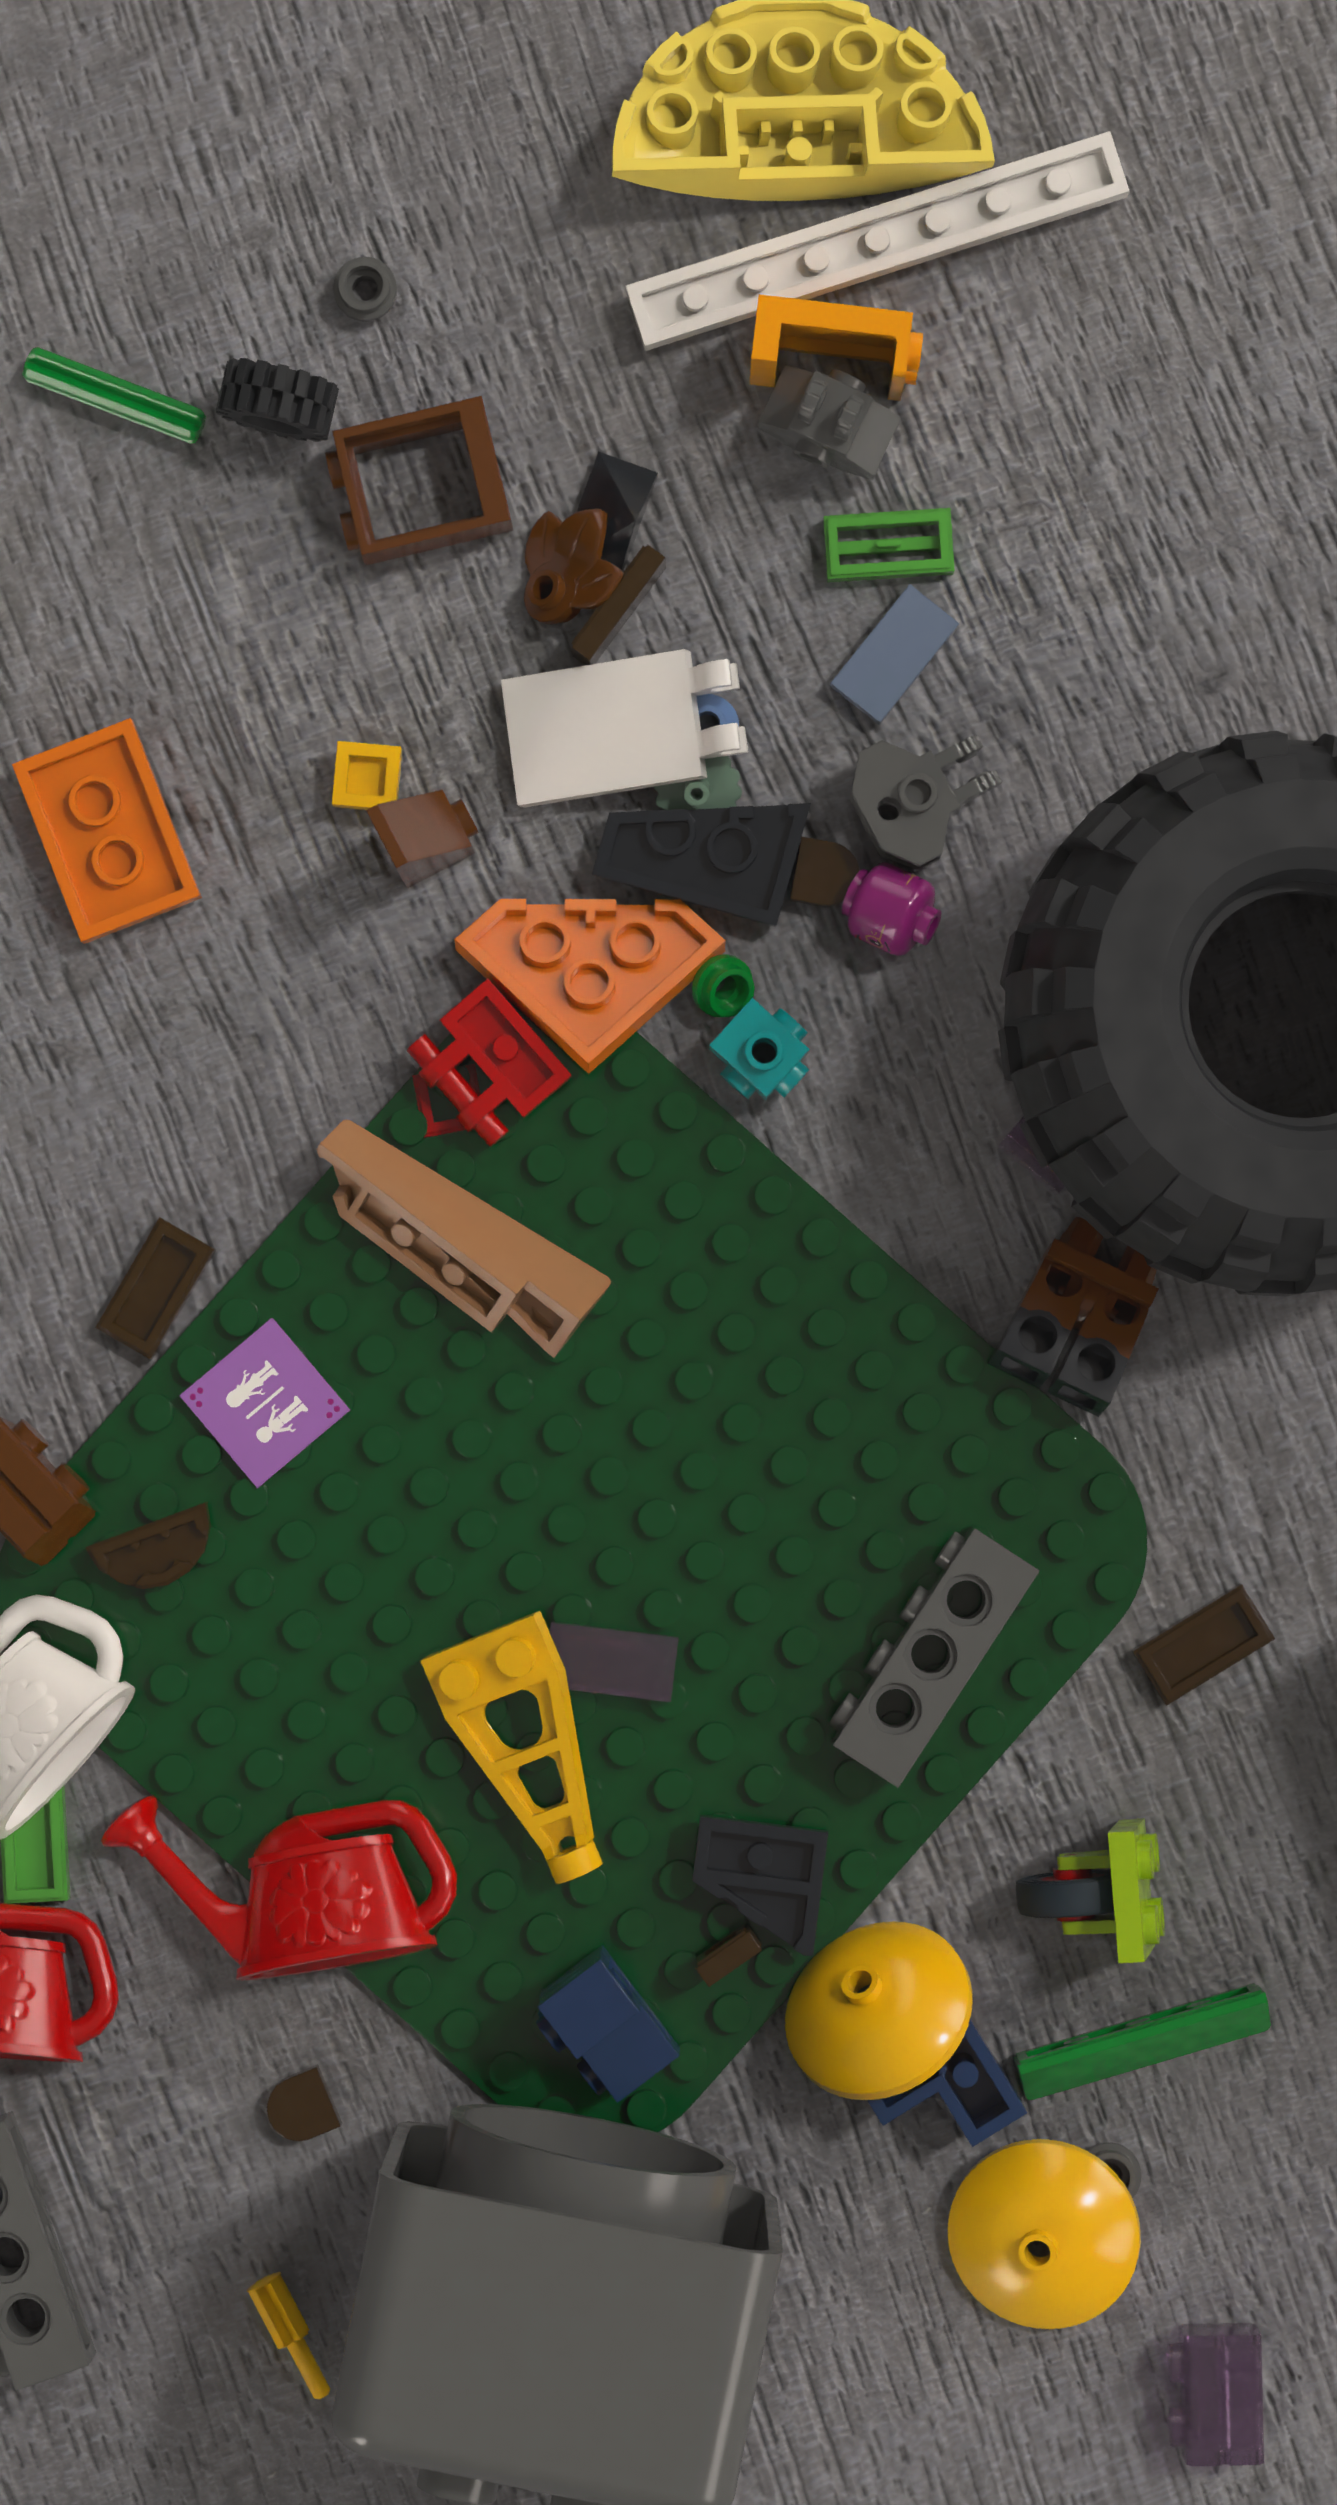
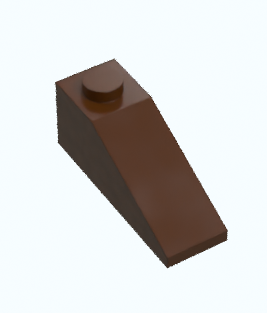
[366,790,479,888]

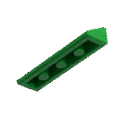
[1013,1983,1271,2100]

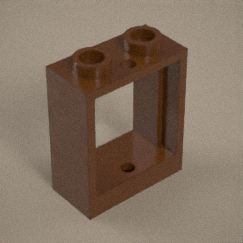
[325,396,513,565]

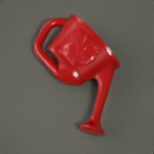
[101,1796,457,1981]
[0,1903,119,2063]

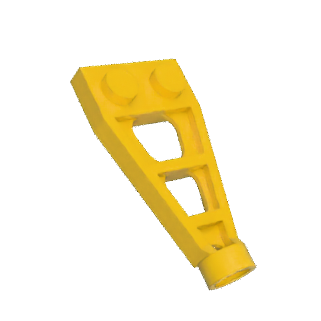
[420,1611,603,1884]

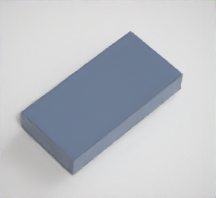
[830,584,959,725]

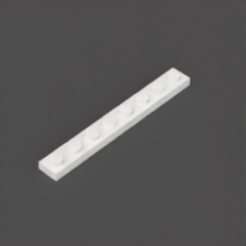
[625,131,1130,351]

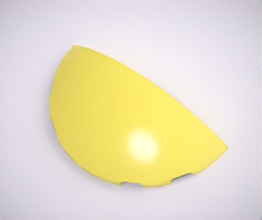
[612,0,995,201]

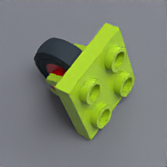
[1016,1818,1165,1964]

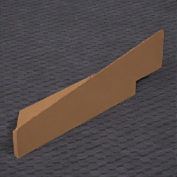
[316,1119,611,1358]

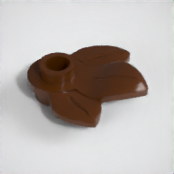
[524,509,624,625]

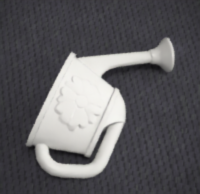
[0,1594,135,1840]

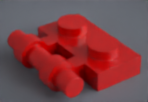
[406,978,572,1147]

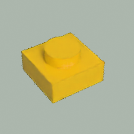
[332,741,402,810]

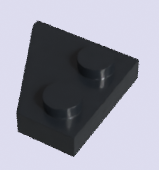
[692,1814,828,1956]

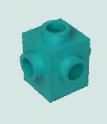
[709,997,810,1101]

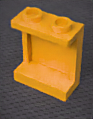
[749,294,923,401]

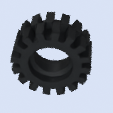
[216,358,339,442]

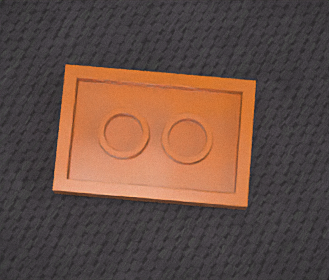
[12,718,202,944]

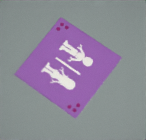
[180,1318,350,1488]

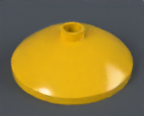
[785,1921,973,2100]
[948,2139,1141,2329]

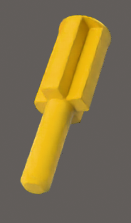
[246,2272,330,2400]

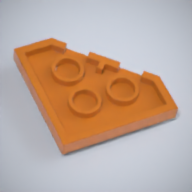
[454,899,726,1074]

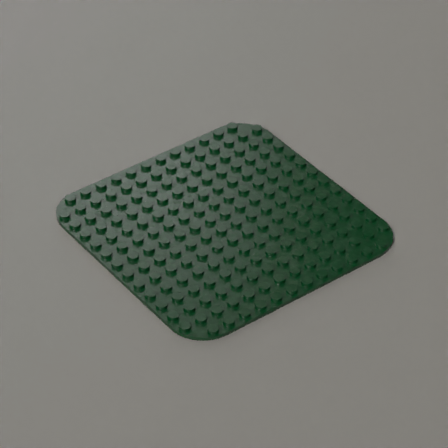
[0,998,1147,2132]

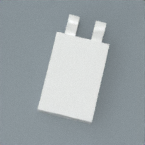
[501,649,748,808]

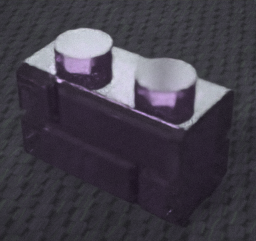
[1167,2323,1264,2466]

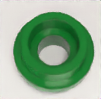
[692,954,755,1017]

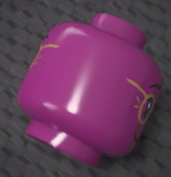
[842,862,942,956]

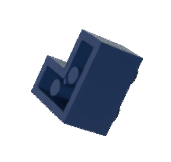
[536,1945,680,2103]
[867,2018,1027,2147]

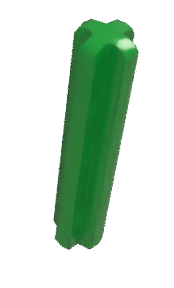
[23,347,206,444]

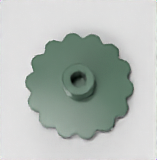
[654,756,742,810]

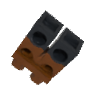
[988,1217,1159,1417]

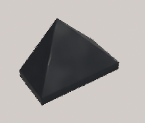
[577,451,658,571]

